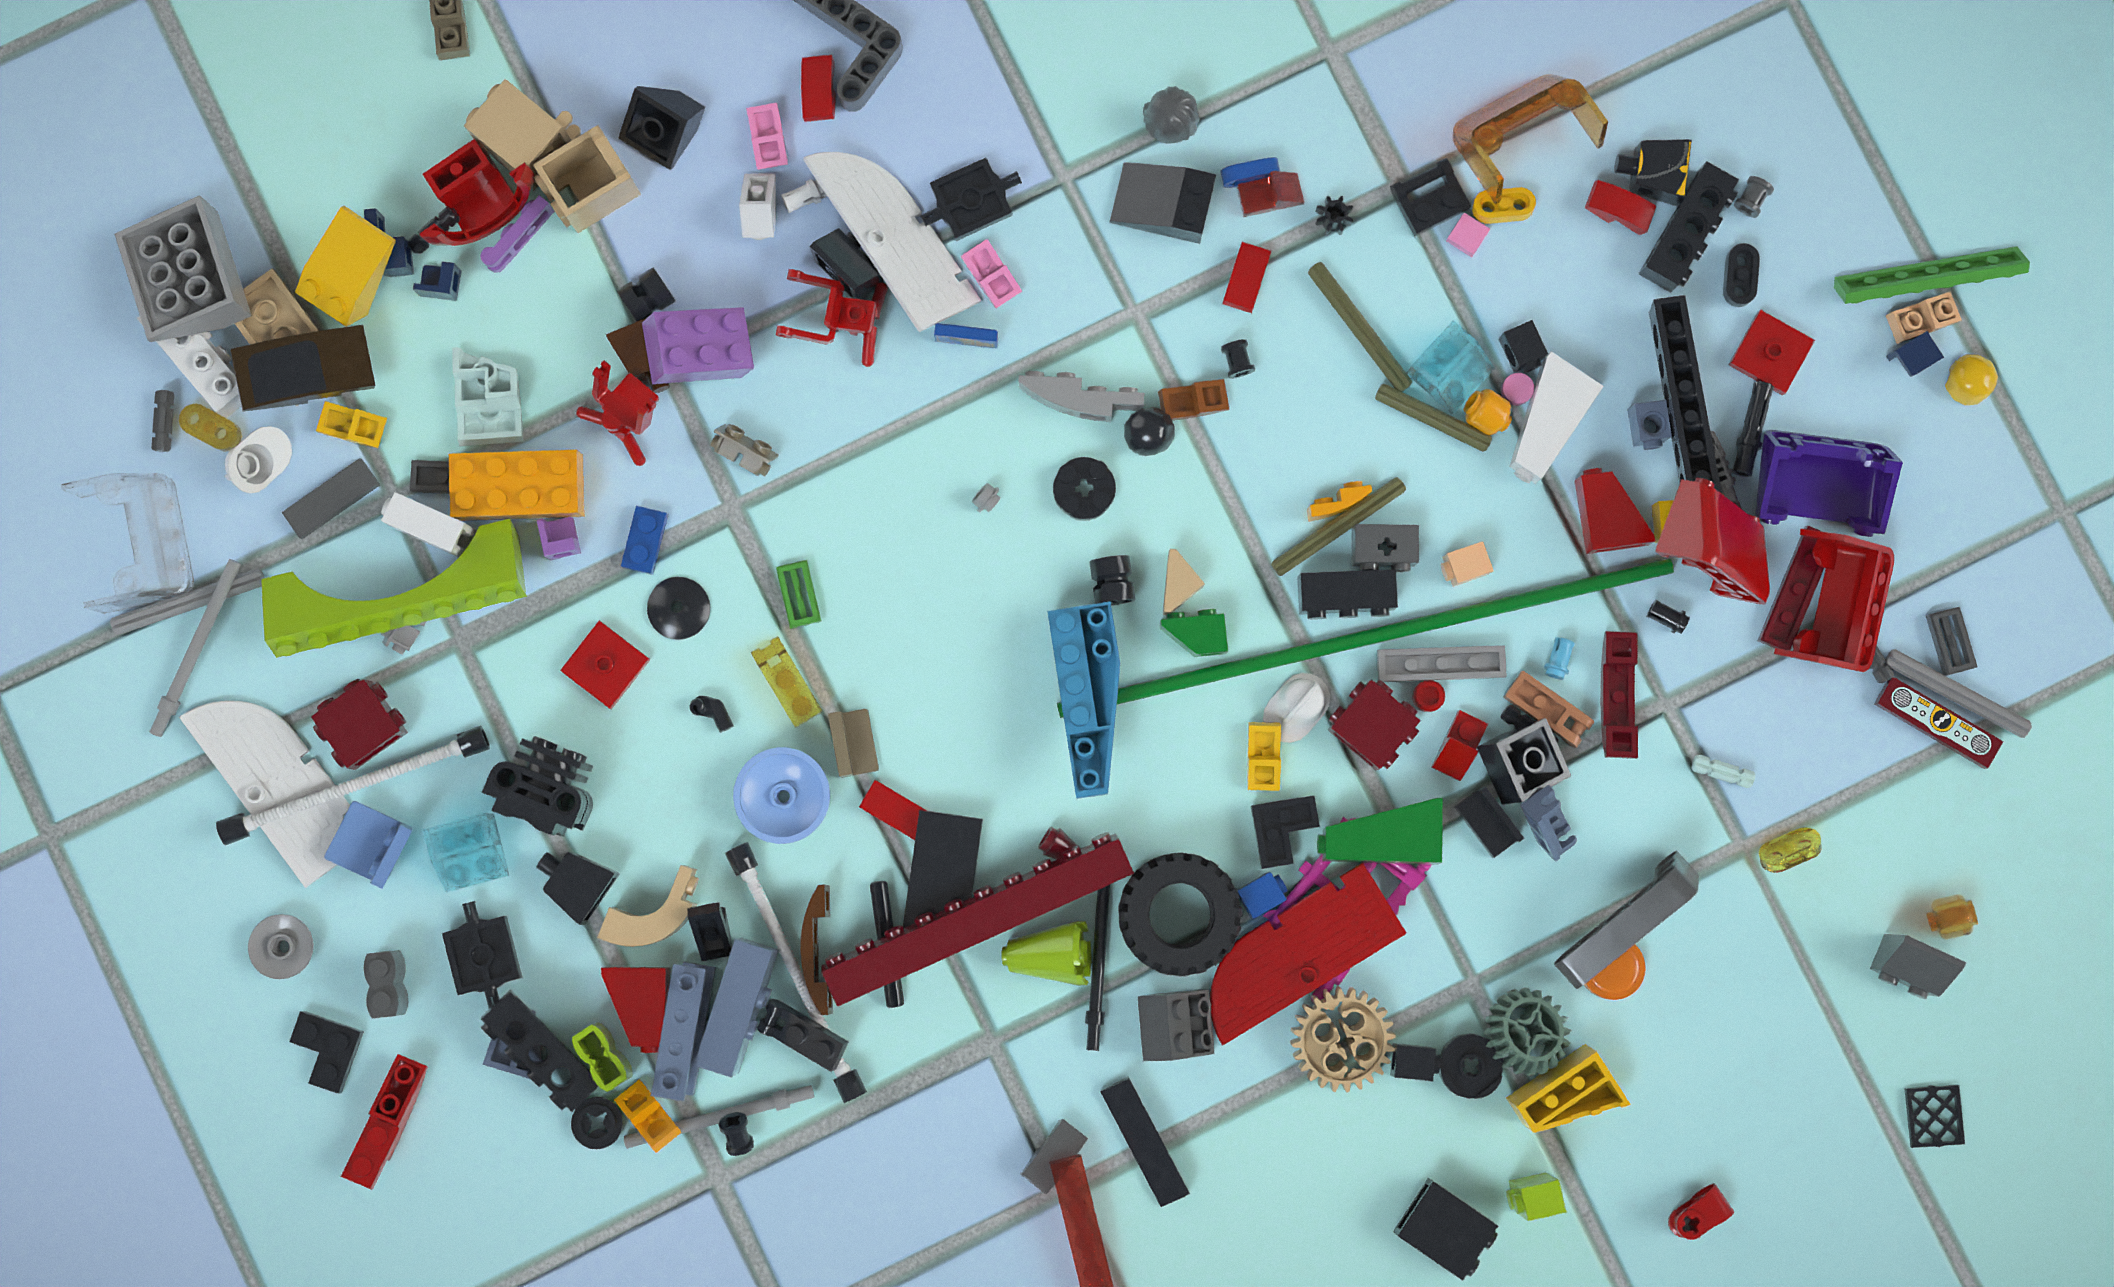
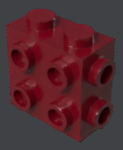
[311,679,408,770]
[1327,679,1421,771]

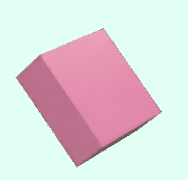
[1446,213,1490,257]

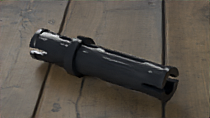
[1732,381,1774,477]

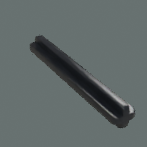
[870,881,904,1008]

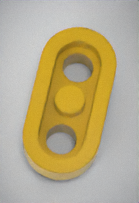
[1472,187,1536,224]

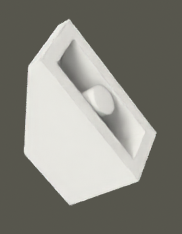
[739,173,776,240]

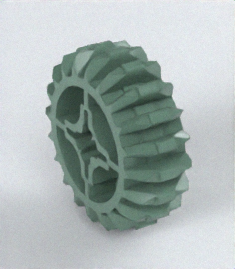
[1483,988,1571,1076]

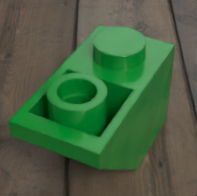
[1160,609,1228,657]

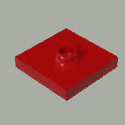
[1728,310,1815,396]
[560,620,651,710]

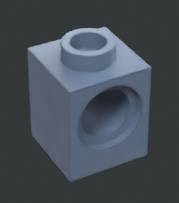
[1627,400,1672,450]

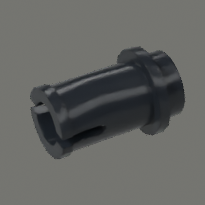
[1646,599,1690,634]

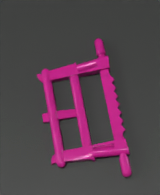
[1263,816,1432,1003]

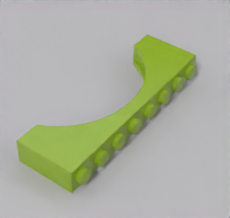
[261,518,527,658]

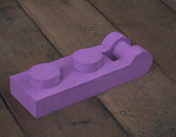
[480,195,555,273]

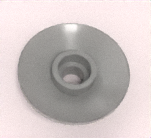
[248,914,314,979]

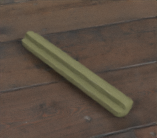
[1375,384,1492,452]

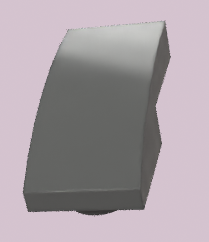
[1020,1119,1088,1194]

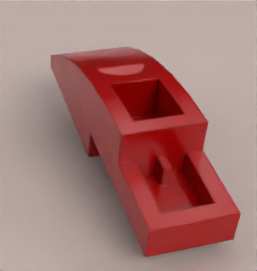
[340,1054,428,1190]

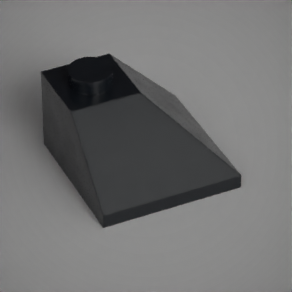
[618,86,705,170]

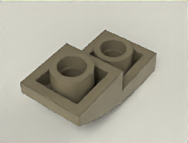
[429,0,470,61]

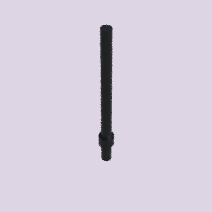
[1085,885,1110,1051]

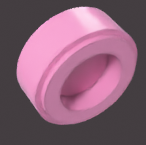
[1501,373,1534,406]

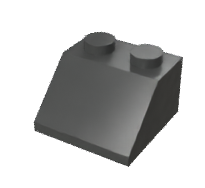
[1870,934,1966,999]

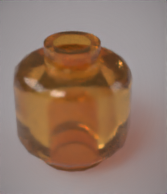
[1926,894,1978,940]

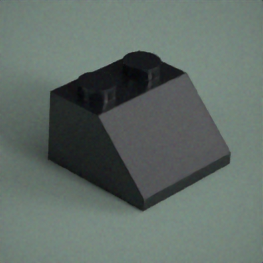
[809,228,884,300]
[1477,718,1571,805]

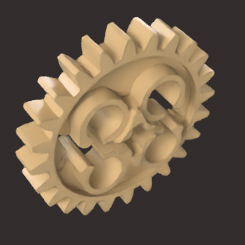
[1290,986,1396,1092]

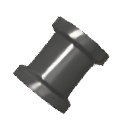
[1734,176,1774,218]

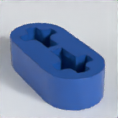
[1220,157,1281,188]

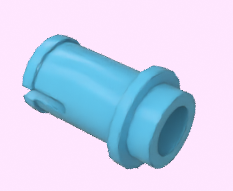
[1544,637,1575,680]

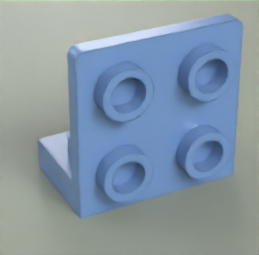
[324,801,412,889]

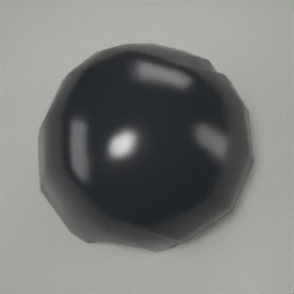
[1124,407,1175,456]

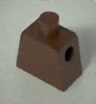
[606,318,670,393]

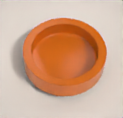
[1584,944,1646,1000]

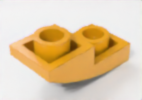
[1307,481,1372,522]

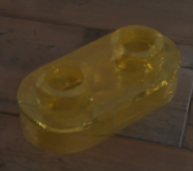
[179,404,242,451]
[1759,827,1822,873]

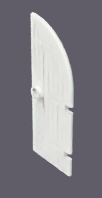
[803,152,982,332]
[179,701,350,888]

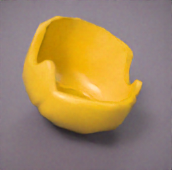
[1945,354,1998,405]

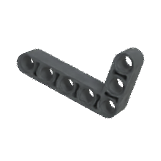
[793,0,902,112]
[1554,851,1699,989]

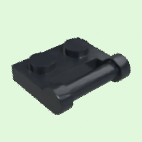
[1390,158,1471,237]

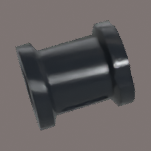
[1221,339,1256,379]
[718,1112,754,1156]

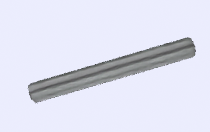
[110,569,265,634]
[1885,649,2032,738]

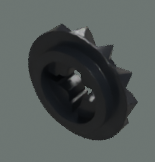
[571,1097,623,1149]

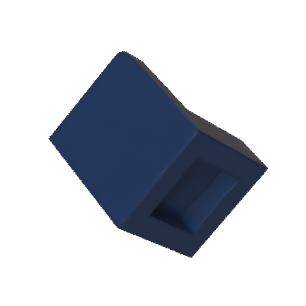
[413,262,461,301]
[1886,331,1944,377]

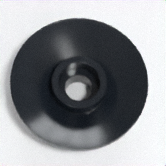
[647,577,710,640]

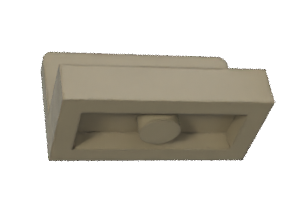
[828,709,879,778]

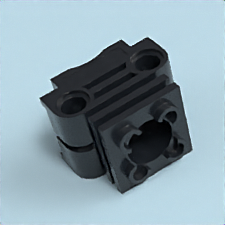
[481,736,593,837]

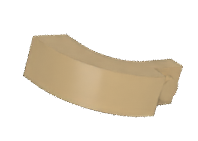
[597,865,699,947]

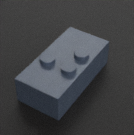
[694,938,779,1077]

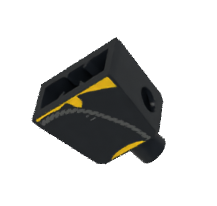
[1614,139,1692,206]

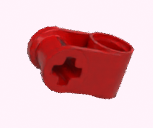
[1668,1183,1735,1240]

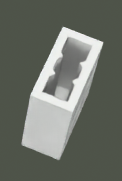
[381,492,477,557]

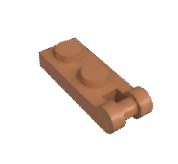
[1503,671,1594,748]

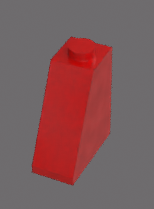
[1574,468,1656,554]
[601,967,671,1053]

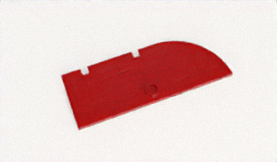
[1210,862,1407,1046]

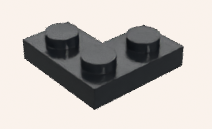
[1251,795,1320,869]
[289,1011,364,1094]

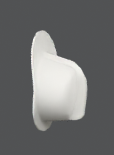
[225,426,292,494]
[1263,673,1330,743]

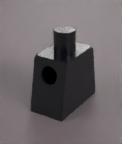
[536,852,620,925]

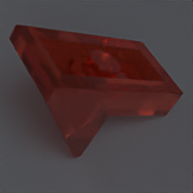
[1237,171,1304,217]

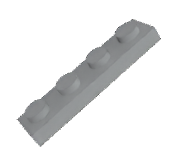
[1377,645,1507,682]

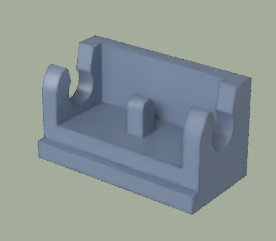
[1520,785,1577,862]

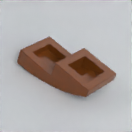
[1158,379,1229,421]

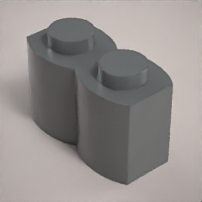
[364,950,408,1019]

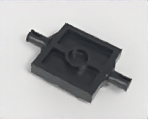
[920,158,1022,241]
[442,901,523,1010]

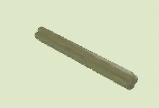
[1308,262,1412,392]
[1271,477,1406,576]

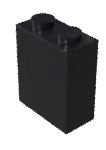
[1393,1178,1498,1281]

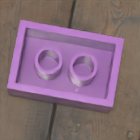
[642,307,754,384]

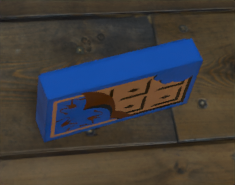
[934,323,998,349]

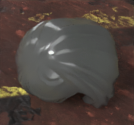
[1143,86,1200,144]

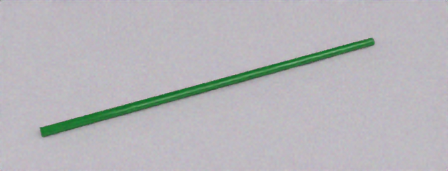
[1057,558,1674,718]

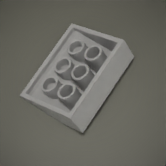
[115,195,252,342]

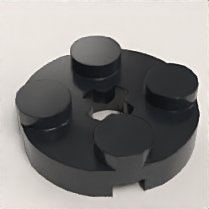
[1053,457,1116,521]
[1439,1033,1503,1099]

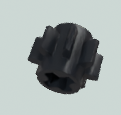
[1315,196,1353,235]

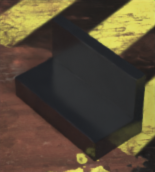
[1454,787,1525,858]

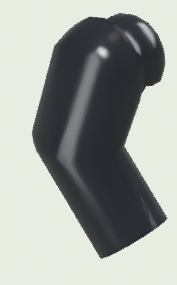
[689,696,734,733]

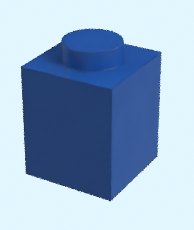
[1237,872,1288,919]

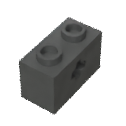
[1351,524,1419,572]

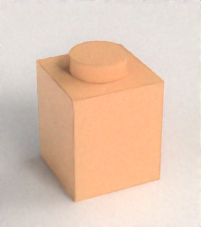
[1441,541,1494,587]

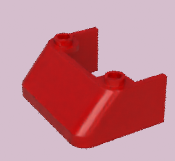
[1774,529,1894,672]

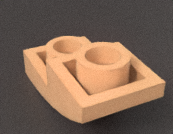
[1886,292,1962,344]

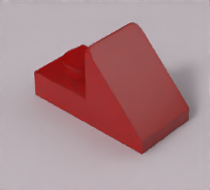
[1431,710,1488,781]

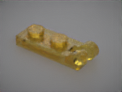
[751,636,823,728]

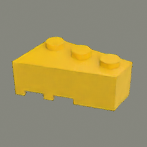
[1506,1044,1631,1133]

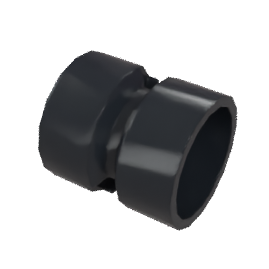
[616,267,676,322]
[1089,555,1136,606]

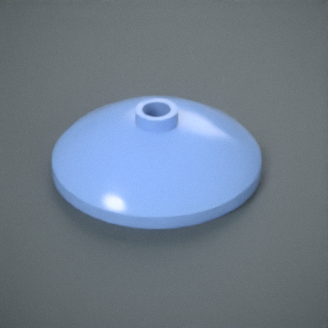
[733,747,830,844]

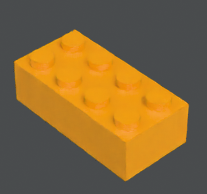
[449,449,585,521]

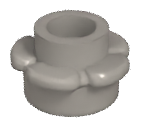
[972,483,1000,512]

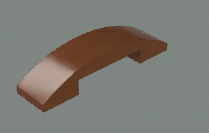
[801,885,833,1015]

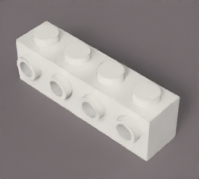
[137,316,241,419]

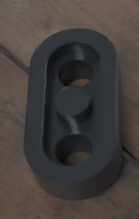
[1723,243,1760,307]

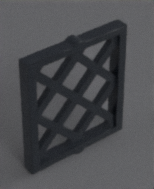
[1904,1085,1965,1148]

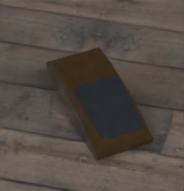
[230,325,376,412]

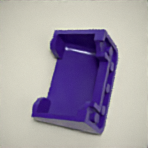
[1755,430,1903,537]

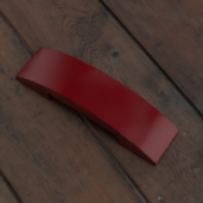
[1600,631,1638,759]

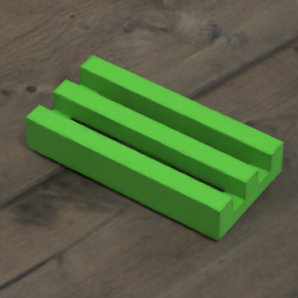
[776,560,822,629]

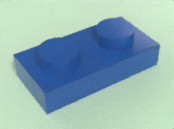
[621,506,668,575]

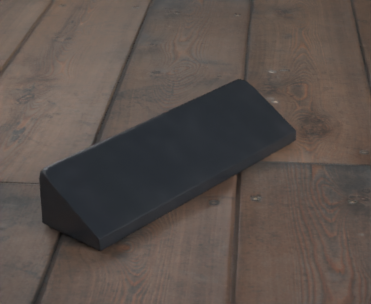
[1100,1076,1190,1207]

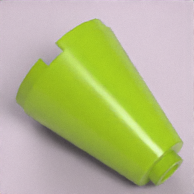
[1001,921,1092,986]

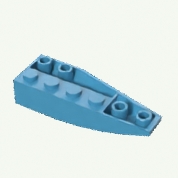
[1047,601,1120,799]

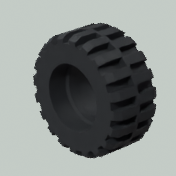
[1118,853,1242,977]

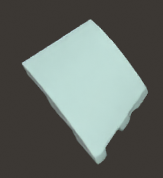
[452,347,523,446]

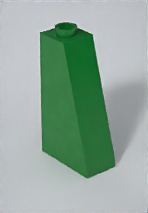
[1317,798,1443,865]

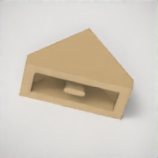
[1162,549,1205,615]

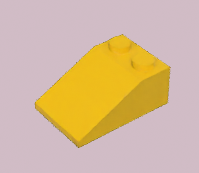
[295,206,396,327]

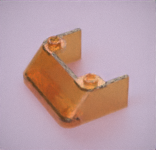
[1452,74,1608,204]

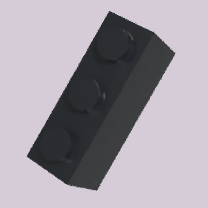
[1297,569,1398,620]

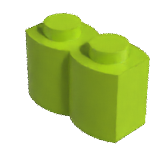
[572,1022,633,1092]

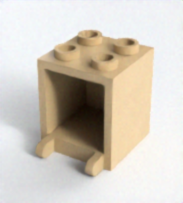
[464,79,581,191]
[533,125,641,233]

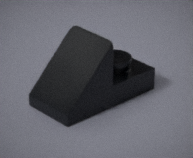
[687,902,732,961]

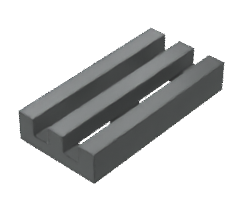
[1926,607,1978,676]

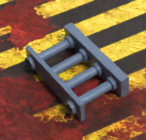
[651,962,716,1101]

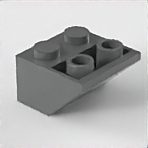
[1138,989,1215,1061]

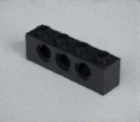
[1639,161,1739,293]
[481,989,599,1112]

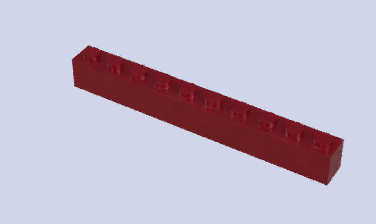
[821,832,1134,1007]

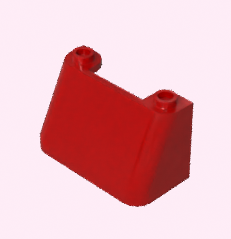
[1655,478,1770,605]

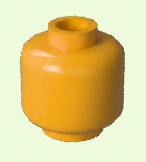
[1463,389,1512,436]

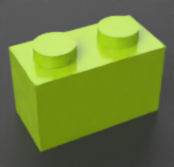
[1506,1172,1567,1221]

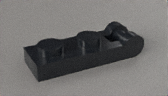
[757,999,849,1072]

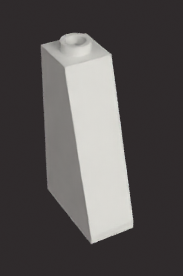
[1509,351,1604,484]

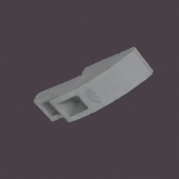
[1018,371,1144,422]

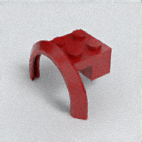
[419,139,535,246]

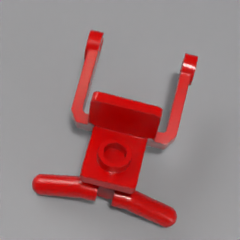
[775,269,888,367]
[576,360,659,466]

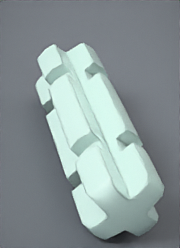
[1691,755,1755,788]

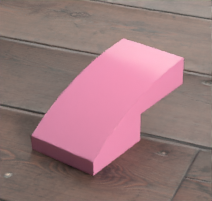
[746,103,788,170]
[960,239,1022,308]

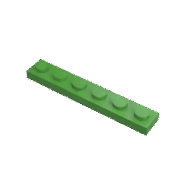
[1834,246,2030,304]

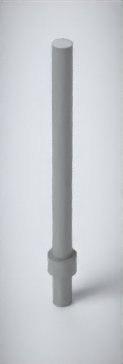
[149,559,241,737]
[624,1085,814,1149]

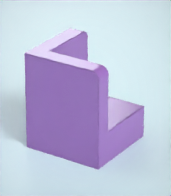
[537,517,581,560]

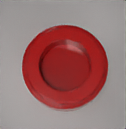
[1412,680,1445,712]

